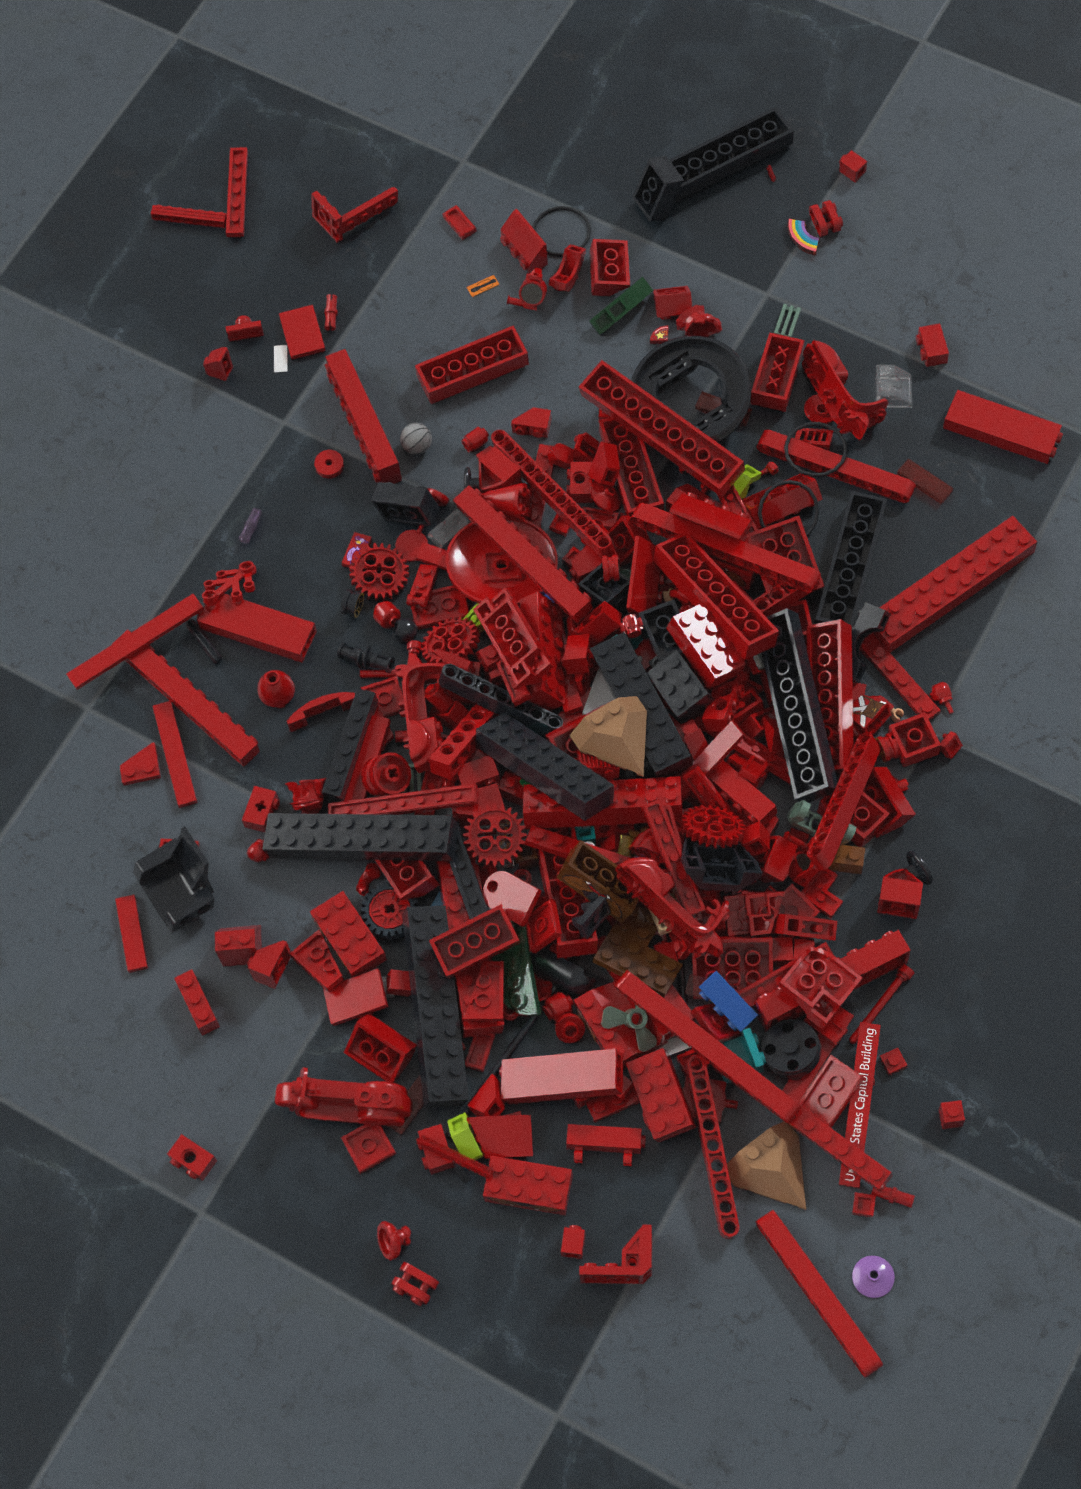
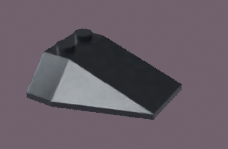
[681,833,763,892]

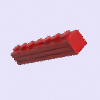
[150,205,227,228]

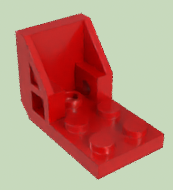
[579,1225,652,1284]

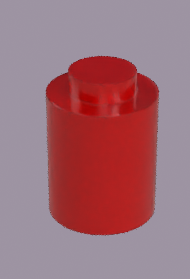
[424,683,453,713]

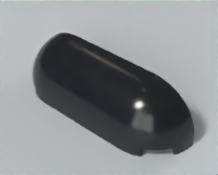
[527,948,597,995]

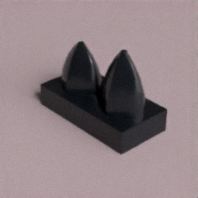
[572,896,611,939]

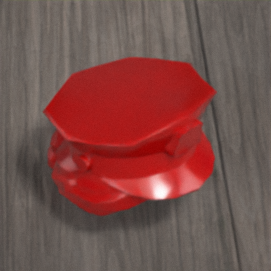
[676,305,722,337]

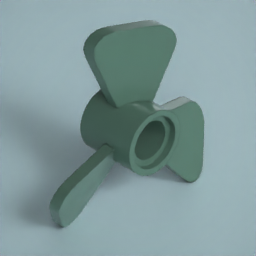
[601,994,660,1052]

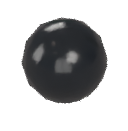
[392,618,418,644]

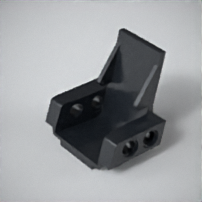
[133,826,215,934]

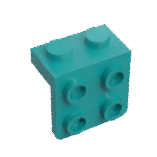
[722,1028,766,1083]

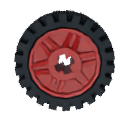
[361,882,419,942]

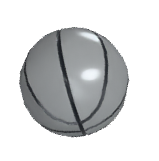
[400,423,432,455]

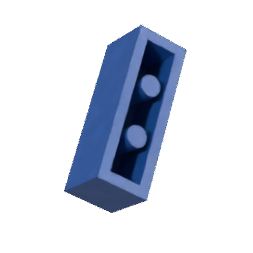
[699,971,759,1032]

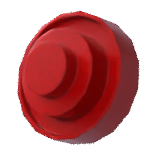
[555,1013,585,1043]

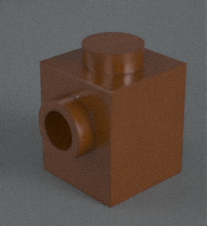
[513,845,539,869]

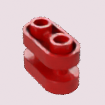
[809,200,843,237]
[391,1262,439,1306]

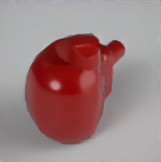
[930,682,954,714]
[247,839,269,863]

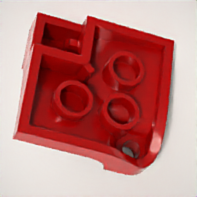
[778,947,862,1029]

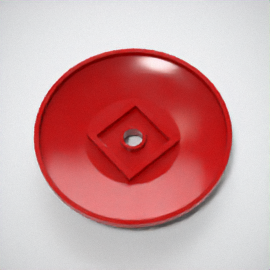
[446,516,558,605]

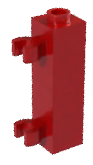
[566,1124,646,1167]

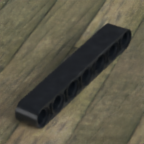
[439,664,563,737]

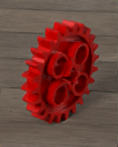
[349,543,409,601]
[420,616,480,663]
[463,803,527,868]
[680,805,745,848]

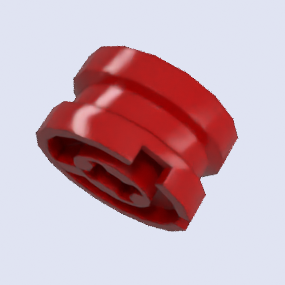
[602,554,619,582]
[875,732,900,763]

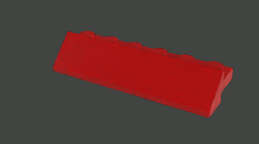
[473,588,554,687]

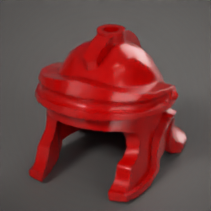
[285,778,326,814]

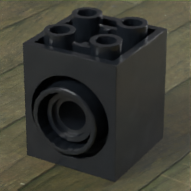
[578,563,630,618]

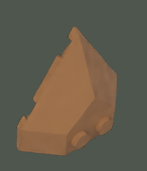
[570,696,647,777]
[727,1121,806,1210]

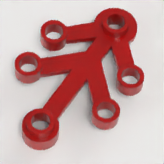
[202,561,257,606]

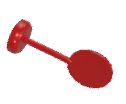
[395,488,449,562]

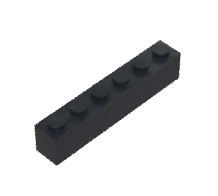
[322,688,379,803]

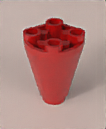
[482,483,533,520]

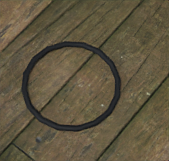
[533,206,591,256]
[784,422,848,477]
[758,480,819,536]

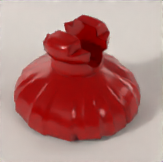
[377,1221,411,1261]

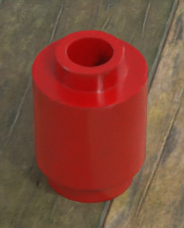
[461,427,489,452]

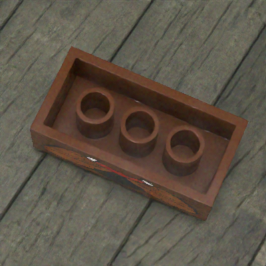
[556,840,639,923]

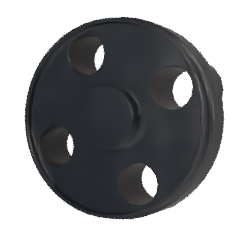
[762,1019,822,1080]

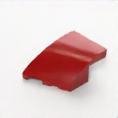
[723,891,785,936]
[467,1115,533,1159]

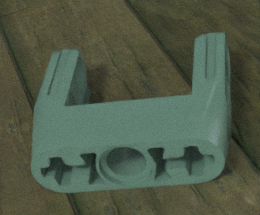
[787,800,856,845]

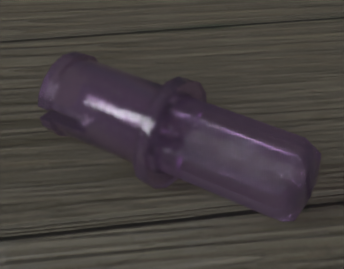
[238,508,262,544]

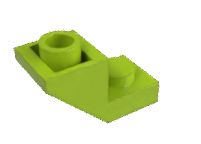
[734,464,762,499]
[447,1113,484,1161]

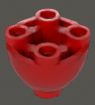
[257,670,295,708]

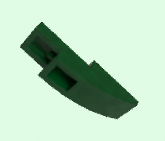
[589,277,654,335]

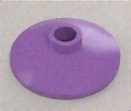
[852,1256,895,1298]

